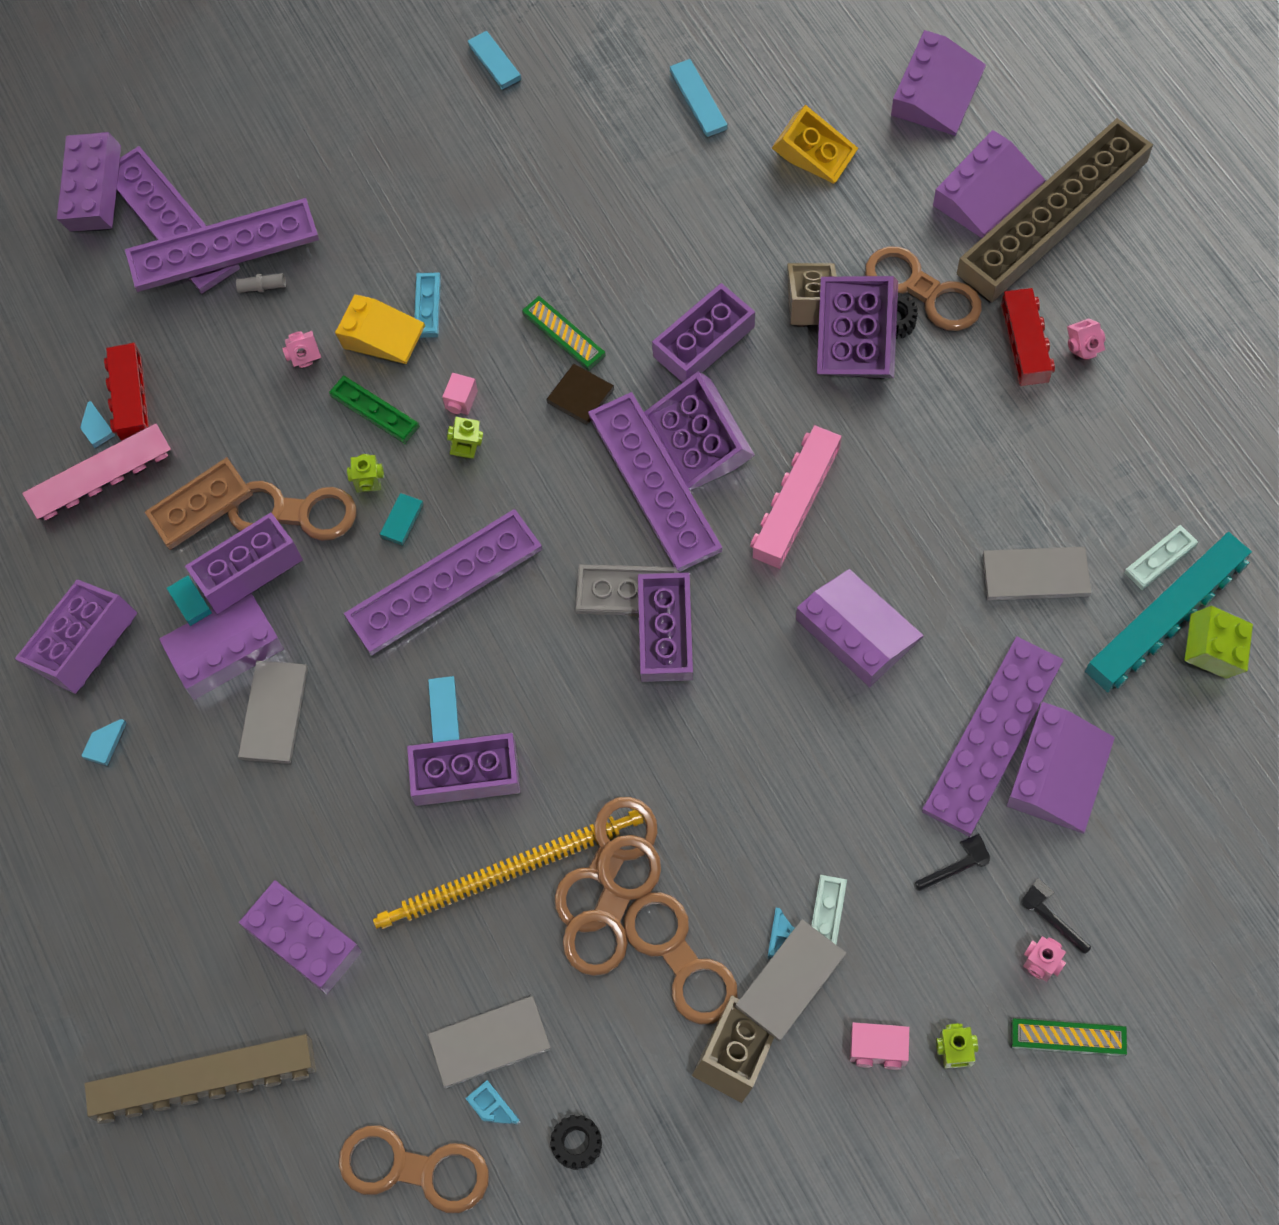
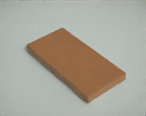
[145,457,253,550]

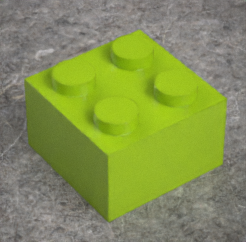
[1185,605,1253,679]

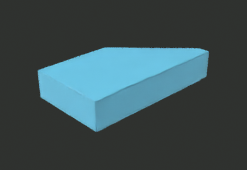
[80,401,115,448]
[81,719,127,766]
[767,907,795,959]
[465,1080,520,1125]

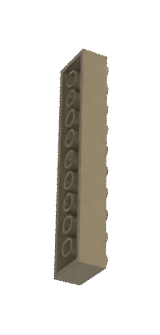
[957,118,1153,302]

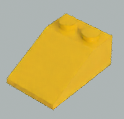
[772,105,858,184]
[335,294,425,364]

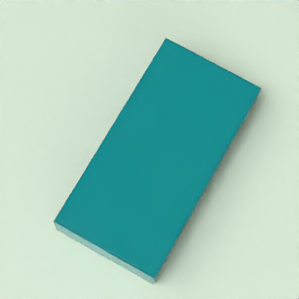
[379,493,424,546]
[167,575,212,626]

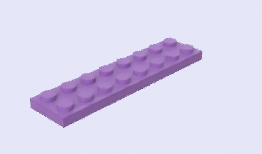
[116,146,240,294]
[125,198,319,292]
[588,392,722,572]
[344,509,542,656]
[922,636,1064,837]

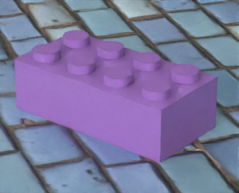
[57,132,121,232]
[652,283,755,383]
[185,513,303,614]
[638,573,693,682]
[407,733,520,806]
[238,880,362,995]

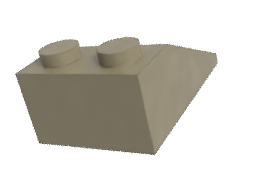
[787,263,837,326]
[692,995,774,1103]

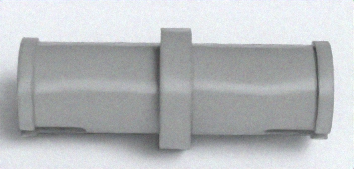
[236,273,286,294]

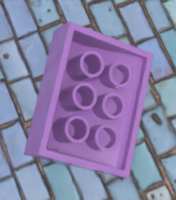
[891,30,986,136]
[933,130,1046,238]
[817,276,898,378]
[644,371,755,491]
[796,569,924,687]
[15,579,137,694]
[159,593,284,700]
[1006,702,1115,834]

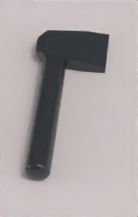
[915,834,990,891]
[1022,878,1091,954]

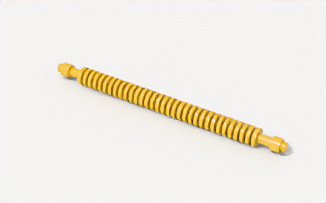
[373,810,644,929]

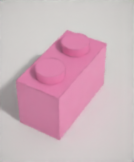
[850,1022,910,1070]

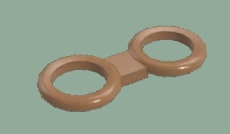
[865,246,981,331]
[227,481,356,541]
[555,797,658,933]
[563,835,661,976]
[624,892,737,1024]
[339,1126,489,1213]

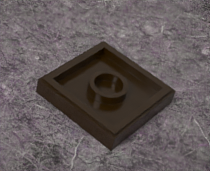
[547,363,614,425]

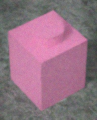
[442,373,478,415]

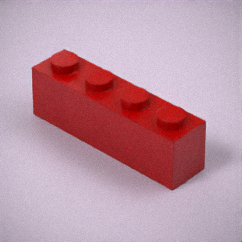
[1001,288,1055,386]
[104,342,149,441]

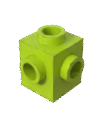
[446,417,483,459]
[347,454,384,493]
[936,1023,978,1069]

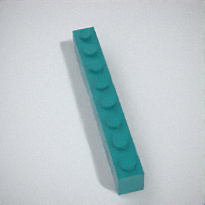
[1085,531,1252,693]

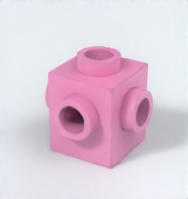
[1067,319,1105,359]
[282,331,321,368]
[1023,936,1066,982]

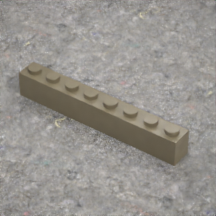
[84,1034,316,1124]

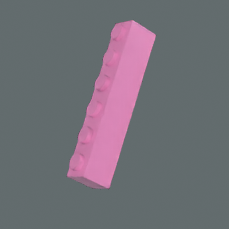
[22,423,171,520]
[750,425,842,569]

